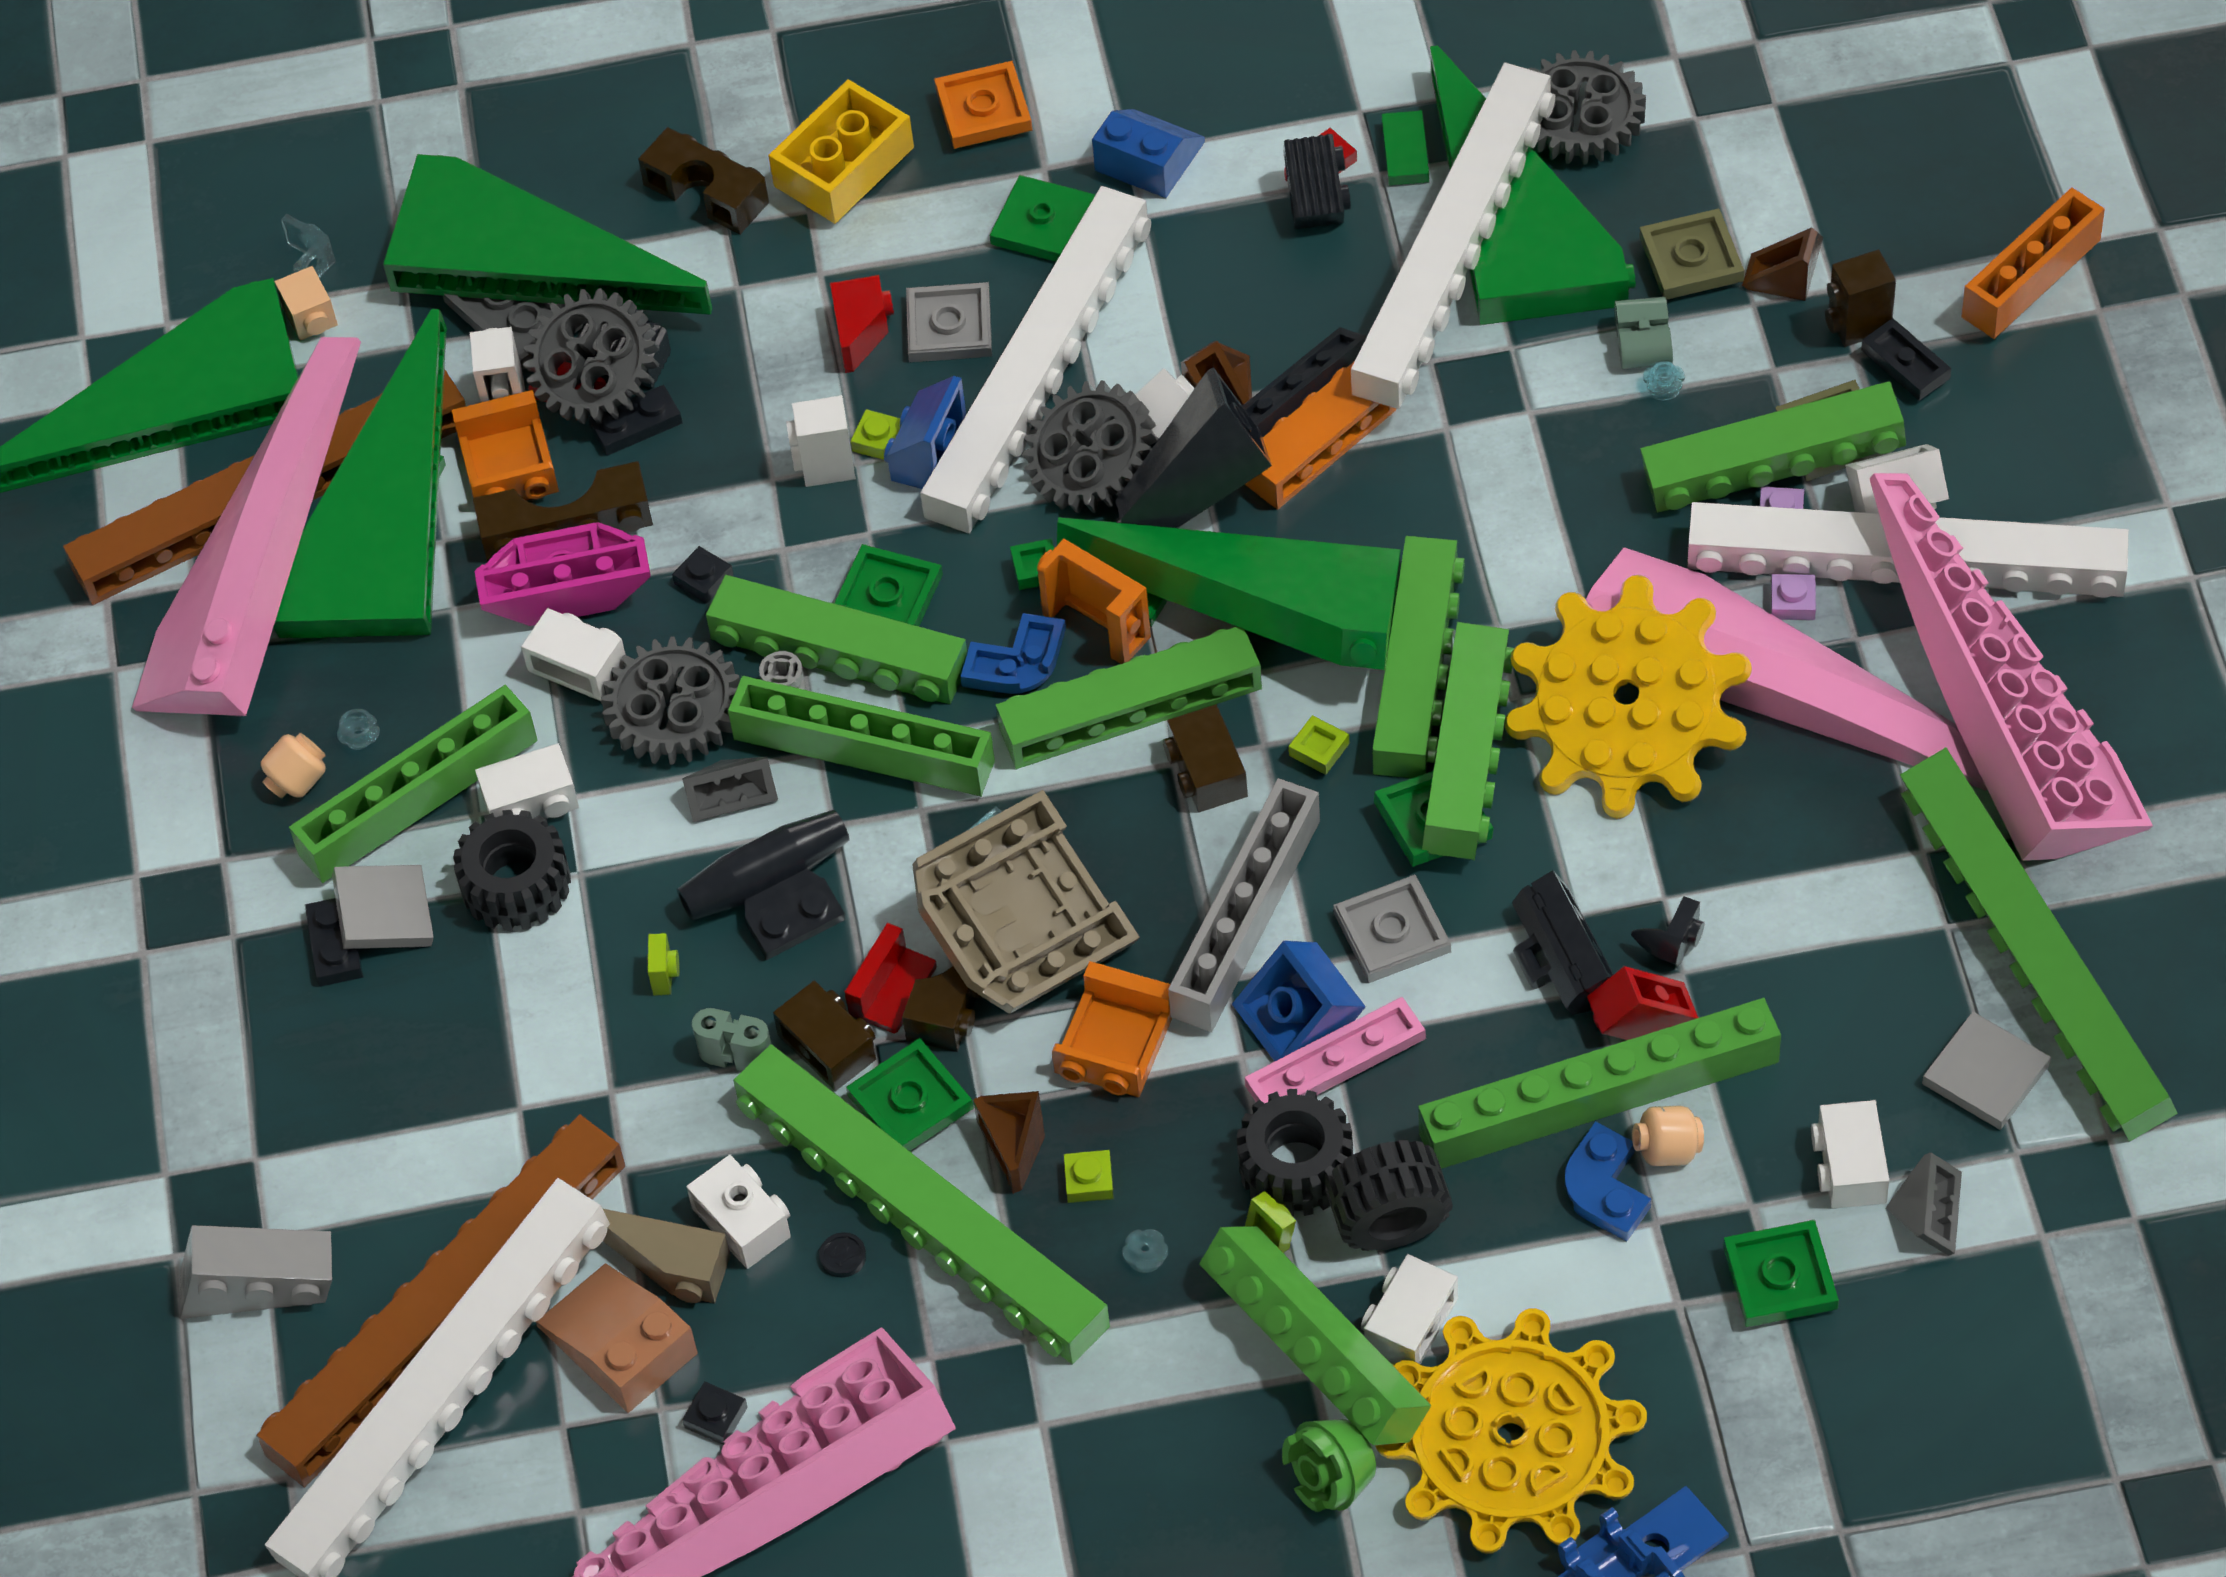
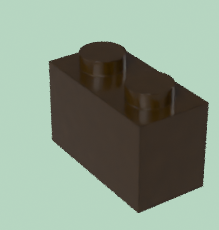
[1825,249,1896,347]
[1163,704,1248,813]
[773,980,877,1092]

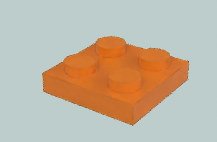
[934,61,1033,149]

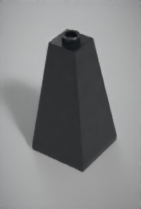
[1116,367,1272,528]

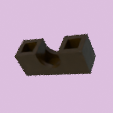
[638,127,769,235]

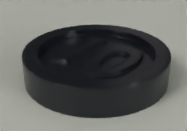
[820,1232,866,1278]

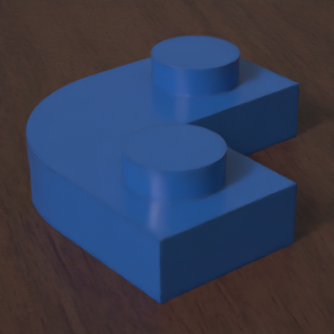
[961,613,1066,694]
[1565,1121,1651,1242]

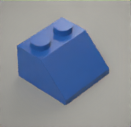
[1092,109,1205,198]
[884,376,966,489]
[1232,941,1366,1061]

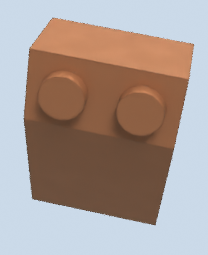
[536,1263,698,1413]

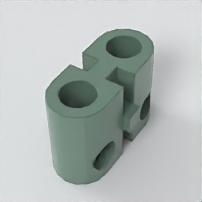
[1614,297,1673,369]
[692,1008,771,1072]

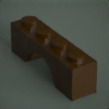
[473,461,653,562]
[902,966,983,1052]

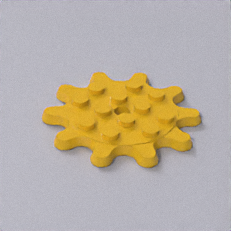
[1504,575,1752,819]
[1375,1308,1647,1554]

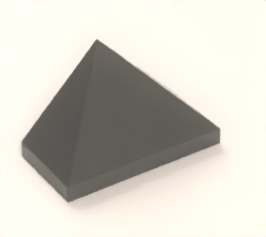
[682,757,778,822]
[1886,1153,1962,1256]

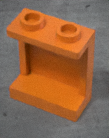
[451,390,559,500]
[1037,539,1151,664]
[1052,961,1172,1097]

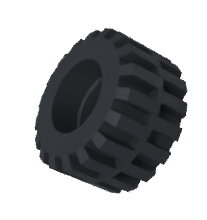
[453,809,571,931]
[1237,1089,1353,1217]
[1325,1140,1453,1251]

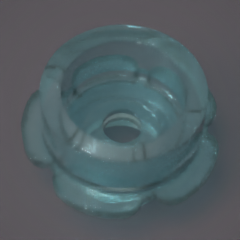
[1643,361,1685,400]
[337,709,380,750]
[1122,1229,1168,1273]

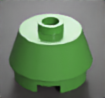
[1282,1419,1376,1512]

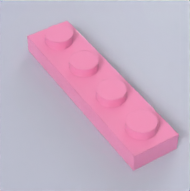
[1245,997,1426,1103]

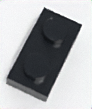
[1861,318,1951,401]
[588,384,683,456]
[305,898,363,987]

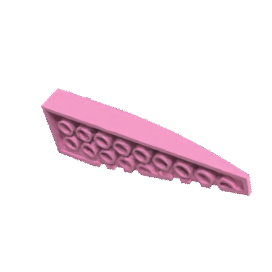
[132,337,361,716]
[1870,473,2153,861]
[1586,548,1987,791]
[572,1327,956,1577]

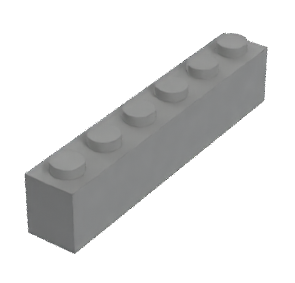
[1168,778,1320,1032]

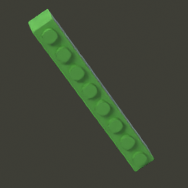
[1418,998,1781,1169]

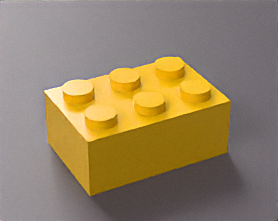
[768,79,914,224]

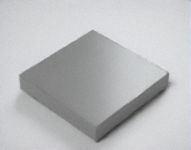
[906,282,992,362]
[332,865,434,949]
[1333,875,1451,983]
[1922,1012,2051,1130]

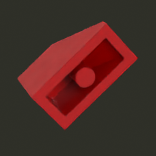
[830,275,894,373]
[1587,966,1698,1040]

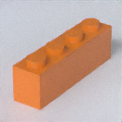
[1961,187,2105,339]
[1245,361,1396,510]

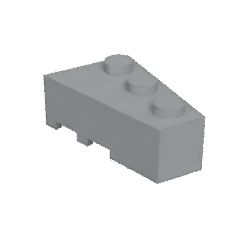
[180,1225,332,1319]

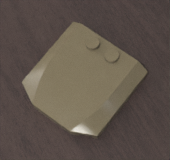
[912,790,1140,1014]

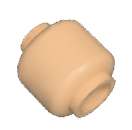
[261,733,326,798]
[1632,1106,1704,1166]

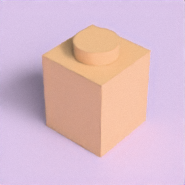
[274,266,338,341]

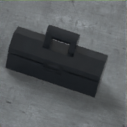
[1512,870,1614,1015]

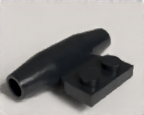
[677,809,850,960]

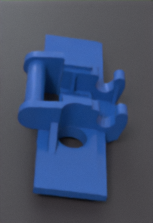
[1558,1486,1729,1577]

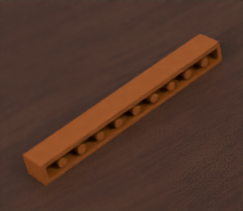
[63,370,466,606]
[256,1114,626,1488]

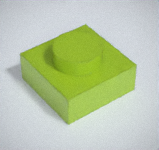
[850,409,900,460]
[1288,715,1350,775]
[648,933,679,996]
[1064,1150,1114,1203]
[1245,1191,1296,1253]

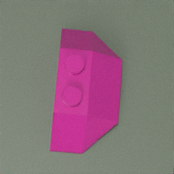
[475,522,651,626]

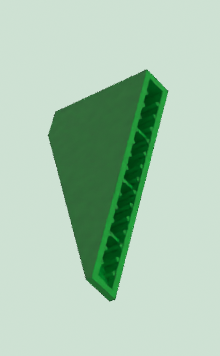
[1430,45,1636,325]
[383,154,712,315]
[0,278,299,493]
[273,309,447,638]
[1057,517,1401,670]

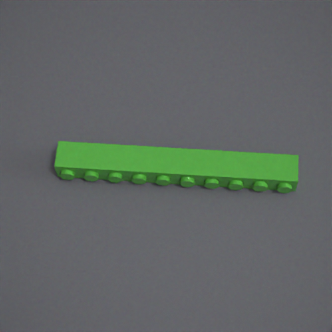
[1900,747,2178,1142]
[733,1044,1110,1365]

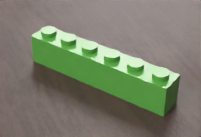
[1640,381,1906,513]
[1373,536,1465,778]
[706,574,967,705]
[1422,622,1514,860]
[996,627,1262,769]
[728,676,995,797]
[289,684,538,884]
[1199,1226,1432,1445]

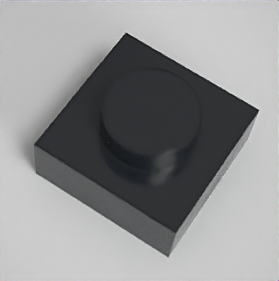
[672,546,734,604]
[682,1381,748,1445]

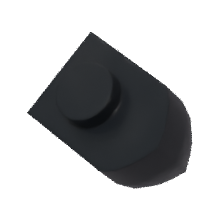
[1631,896,1705,966]

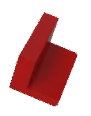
[845,922,937,1034]

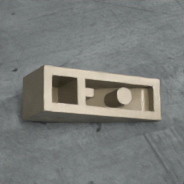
[602,1208,731,1303]

